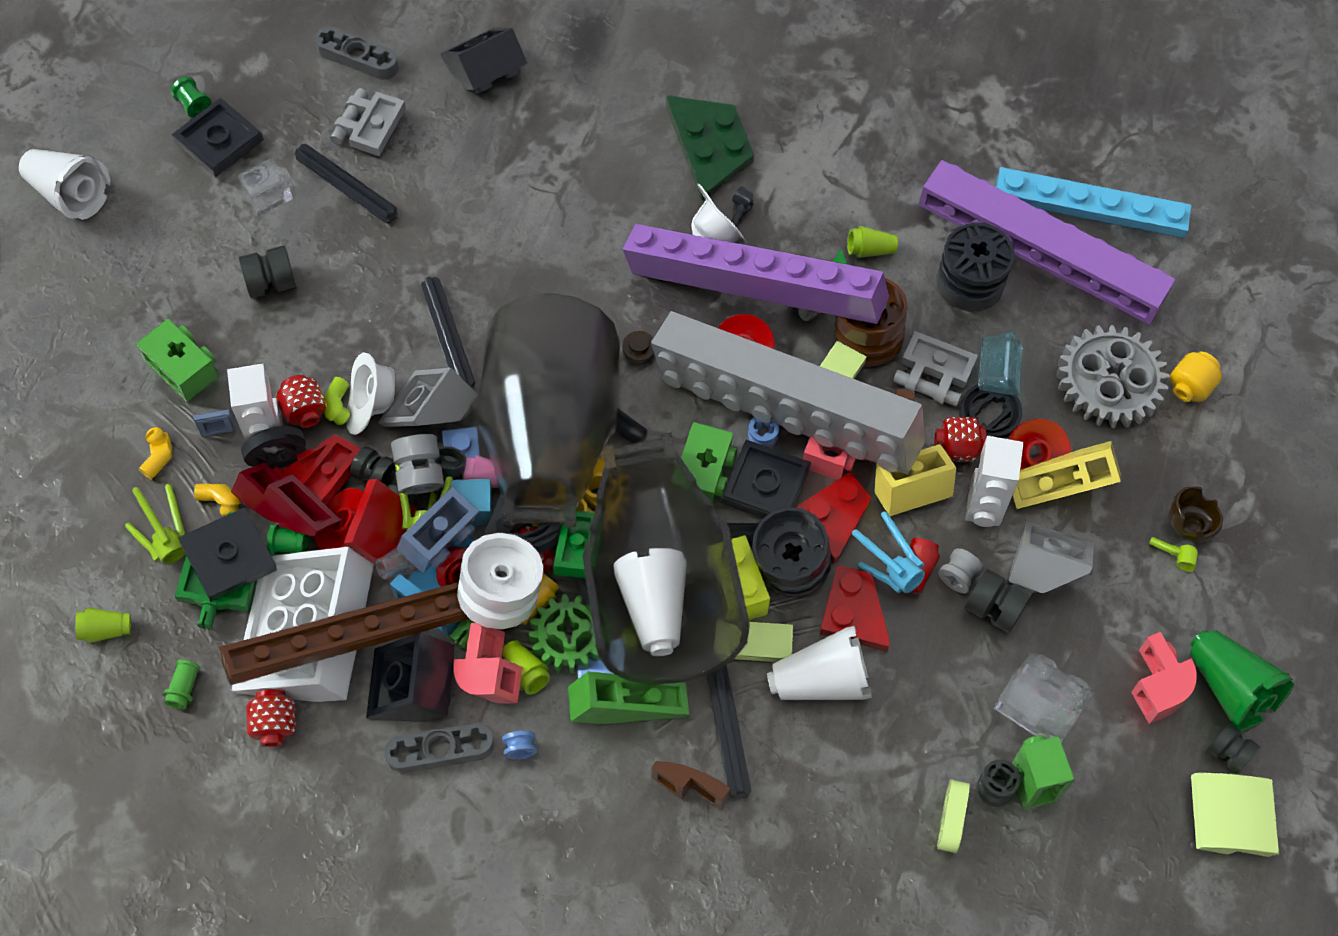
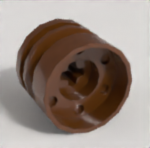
[834,278,908,367]

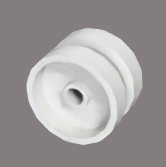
[457,533,543,629]

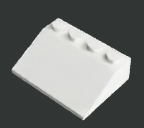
[232,547,374,702]

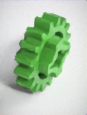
[529,594,608,674]

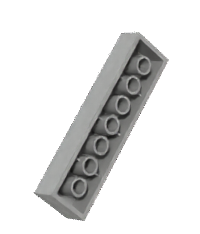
[651,311,926,475]

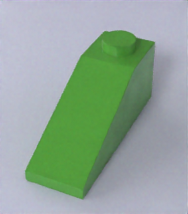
[568,671,689,724]

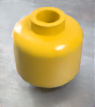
[1170,351,1222,402]

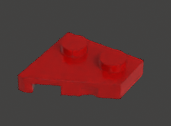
[273,435,361,506]
[794,472,871,564]
[820,565,890,652]

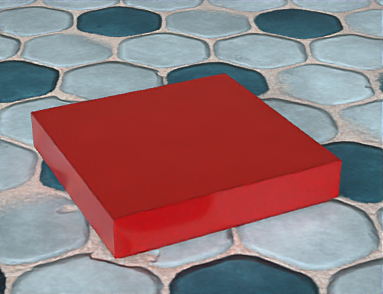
[344,479,418,577]

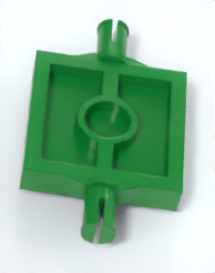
[174,512,256,630]

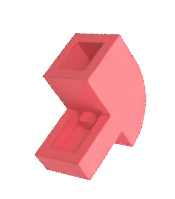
[453,623,523,704]
[1131,632,1197,724]

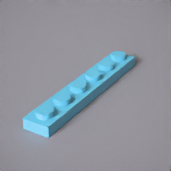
[996,167,1191,238]

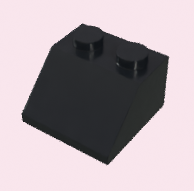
[440,28,528,93]
[366,632,455,722]

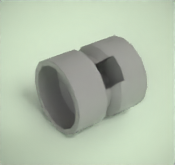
[391,434,444,495]

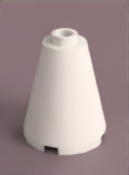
[19,149,110,220]
[614,548,687,656]
[767,626,872,700]

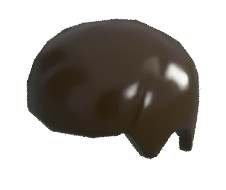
[1168,486,1223,543]

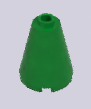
[1190,630,1294,732]

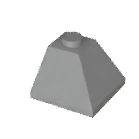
[378,368,478,427]
[1009,521,1094,593]

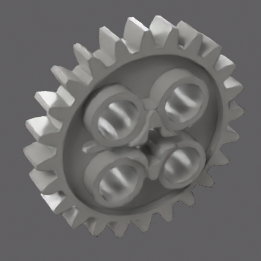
[1056,325,1170,428]

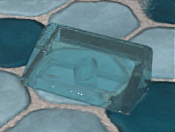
[978,331,1023,395]

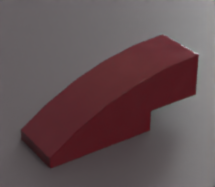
[231,462,341,536]

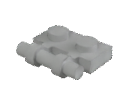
[330,88,406,156]
[893,331,978,407]

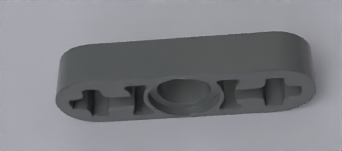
[314,26,399,79]
[384,722,494,773]

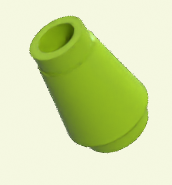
[847,226,898,258]
[75,607,131,644]
[502,640,550,695]

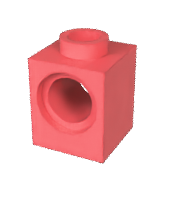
[803,437,856,480]

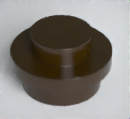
[622,331,654,364]

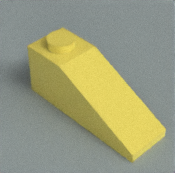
[1013,441,1121,509]

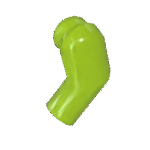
[324,376,350,425]

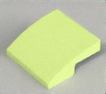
[1191,773,1279,857]

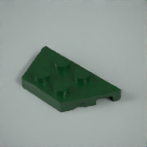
[666,96,754,200]

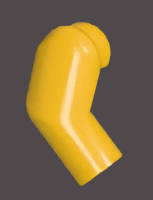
[138,427,173,480]
[194,484,241,516]

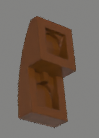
[652,761,731,811]

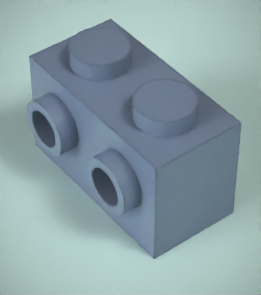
[397,487,479,573]

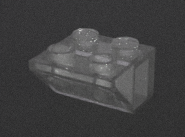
[993,652,1094,743]

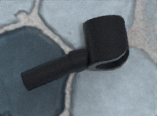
[731,186,754,227]

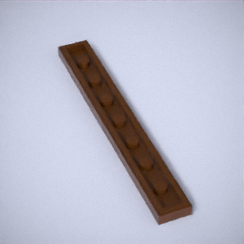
[219,582,470,685]

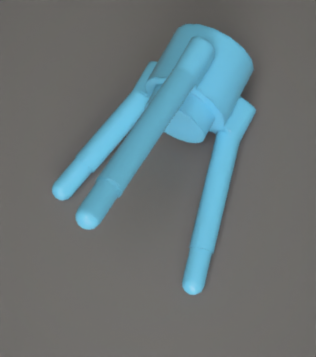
[852,511,925,593]

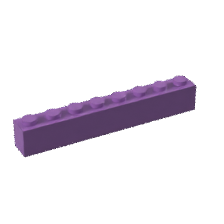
[919,160,1176,325]
[622,224,889,324]

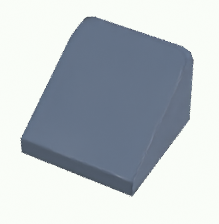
[193,408,236,437]

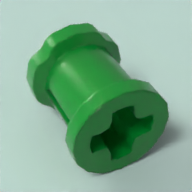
[170,76,212,118]
[266,524,310,556]

